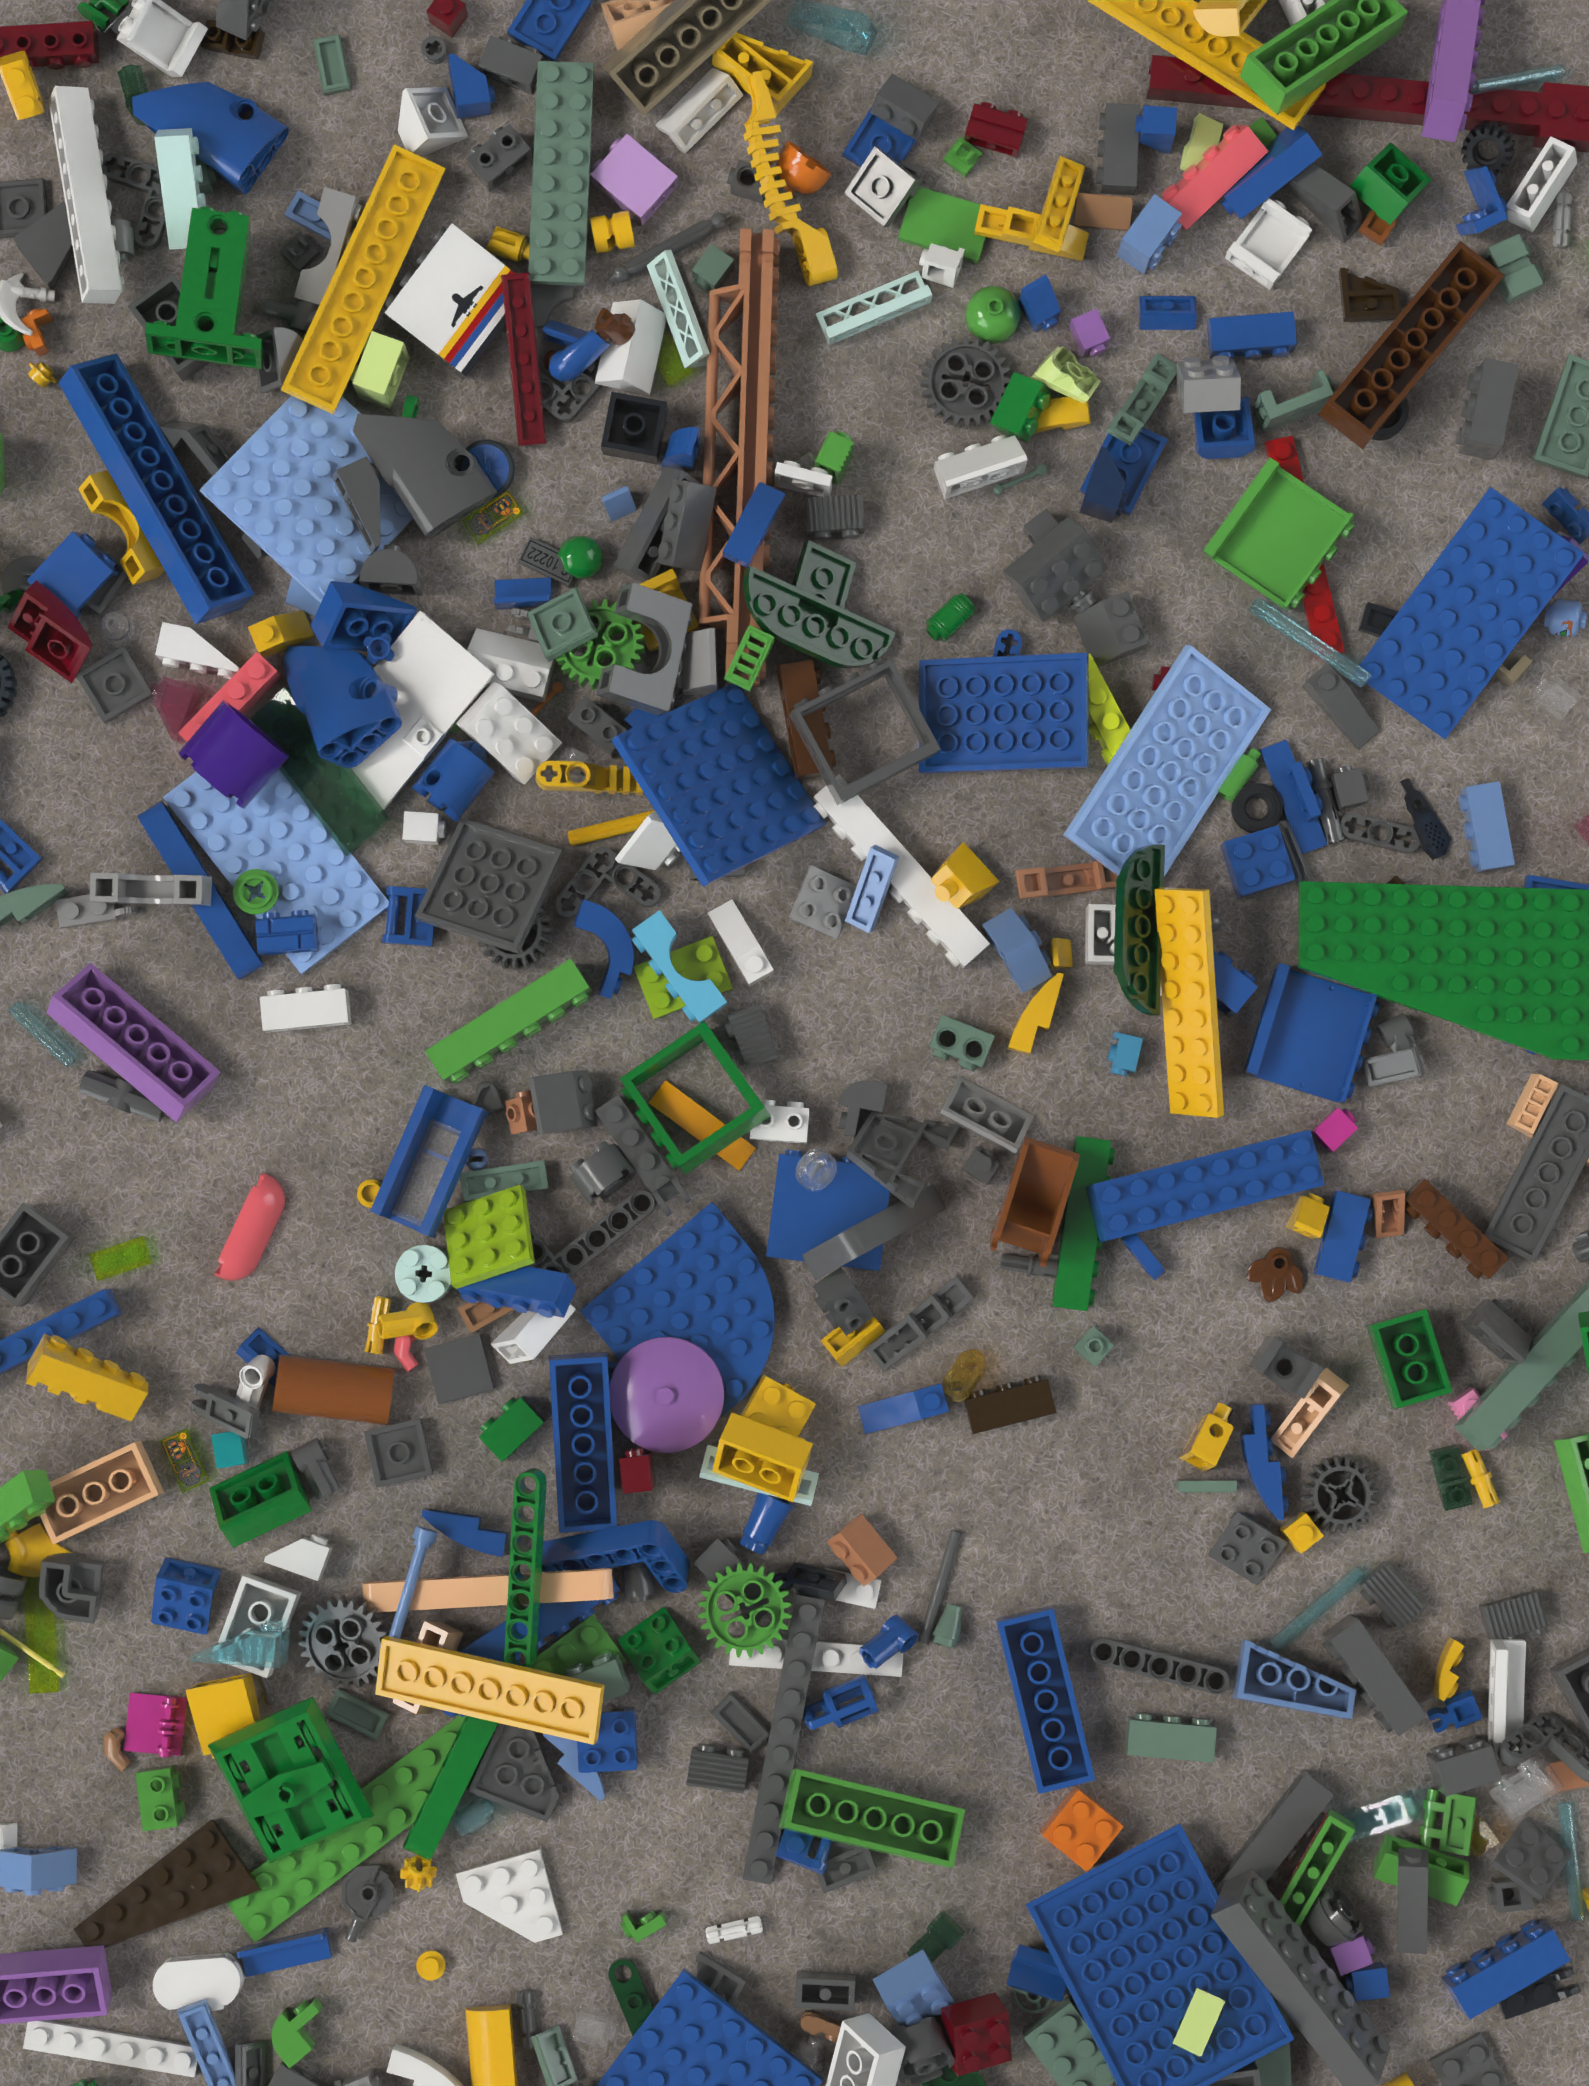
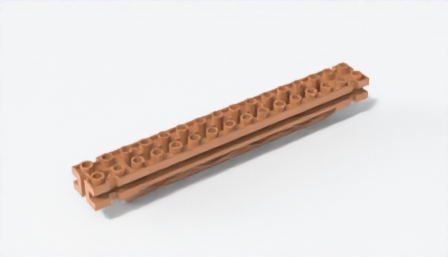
[698,228,780,687]

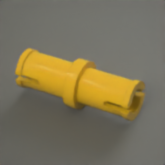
[1461,1449,1501,1509]

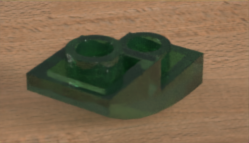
[1428,1444,1473,1511]

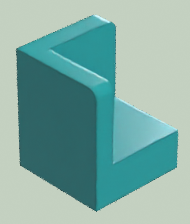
[211,1431,249,1469]

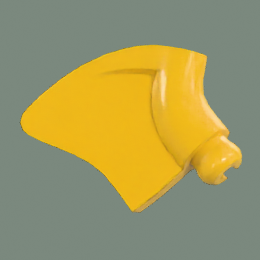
[4,1522,72,1577]

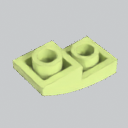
[1180,113,1223,171]

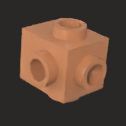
[505,1090,537,1135]

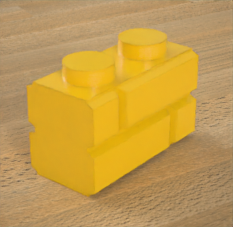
[0,51,45,120]

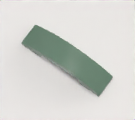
[1106,353,1177,446]

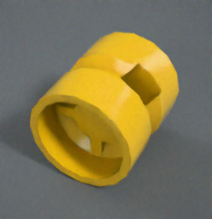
[590,210,635,254]

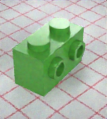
[135,1765,186,1832]

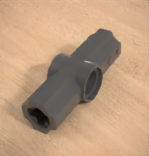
[79,1069,165,1122]

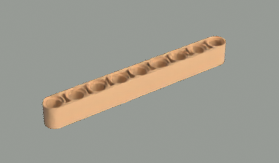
[362,1568,614,1612]

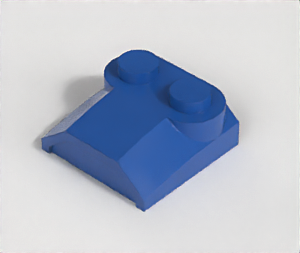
[1193,397,1255,459]

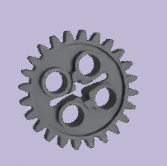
[920,336,1011,429]
[298,1595,390,1689]

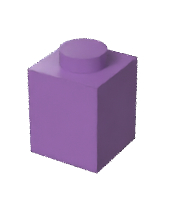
[1069,309,1110,357]
[1327,1933,1374,1976]

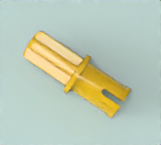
[364,1296,391,1355]

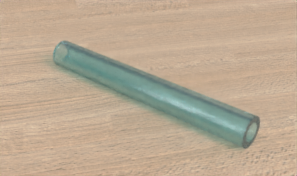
[1470,64,1565,94]
[1269,1566,1366,1652]
[1557,1801,1585,1921]

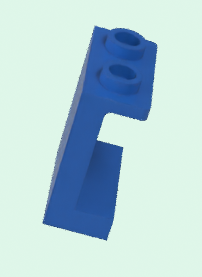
[27,531,120,619]

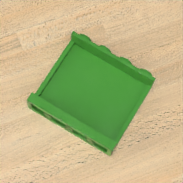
[1203,458,1355,612]

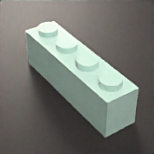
[154,128,206,250]

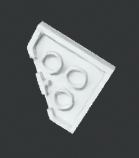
[456,1848,563,1943]

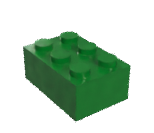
[1366,1309,1453,1409]

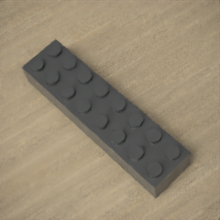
[1211,1869,1390,2086]

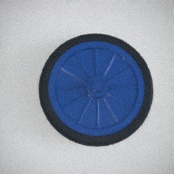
[458,439,515,499]

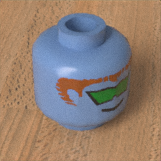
[1544,599,1587,637]

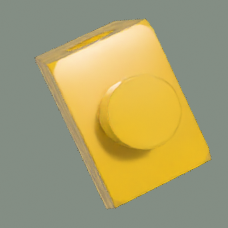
[931,842,1000,909]

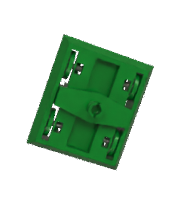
[208,1696,374,1864]

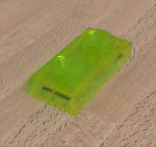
[88,1236,153,1281]

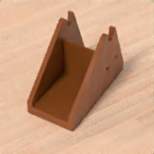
[990,1136,1080,1267]

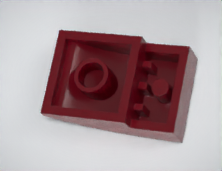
[7,580,93,683]

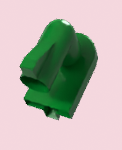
[77,0,128,33]

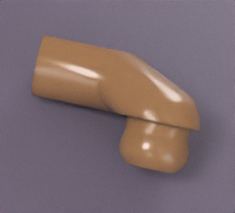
[104,1727,132,1772]

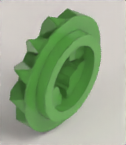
[233,869,279,915]

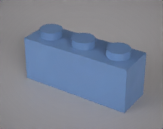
[1458,781,1515,874]

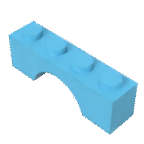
[631,910,728,1024]

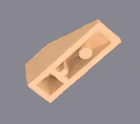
[1271,1368,1349,1458]

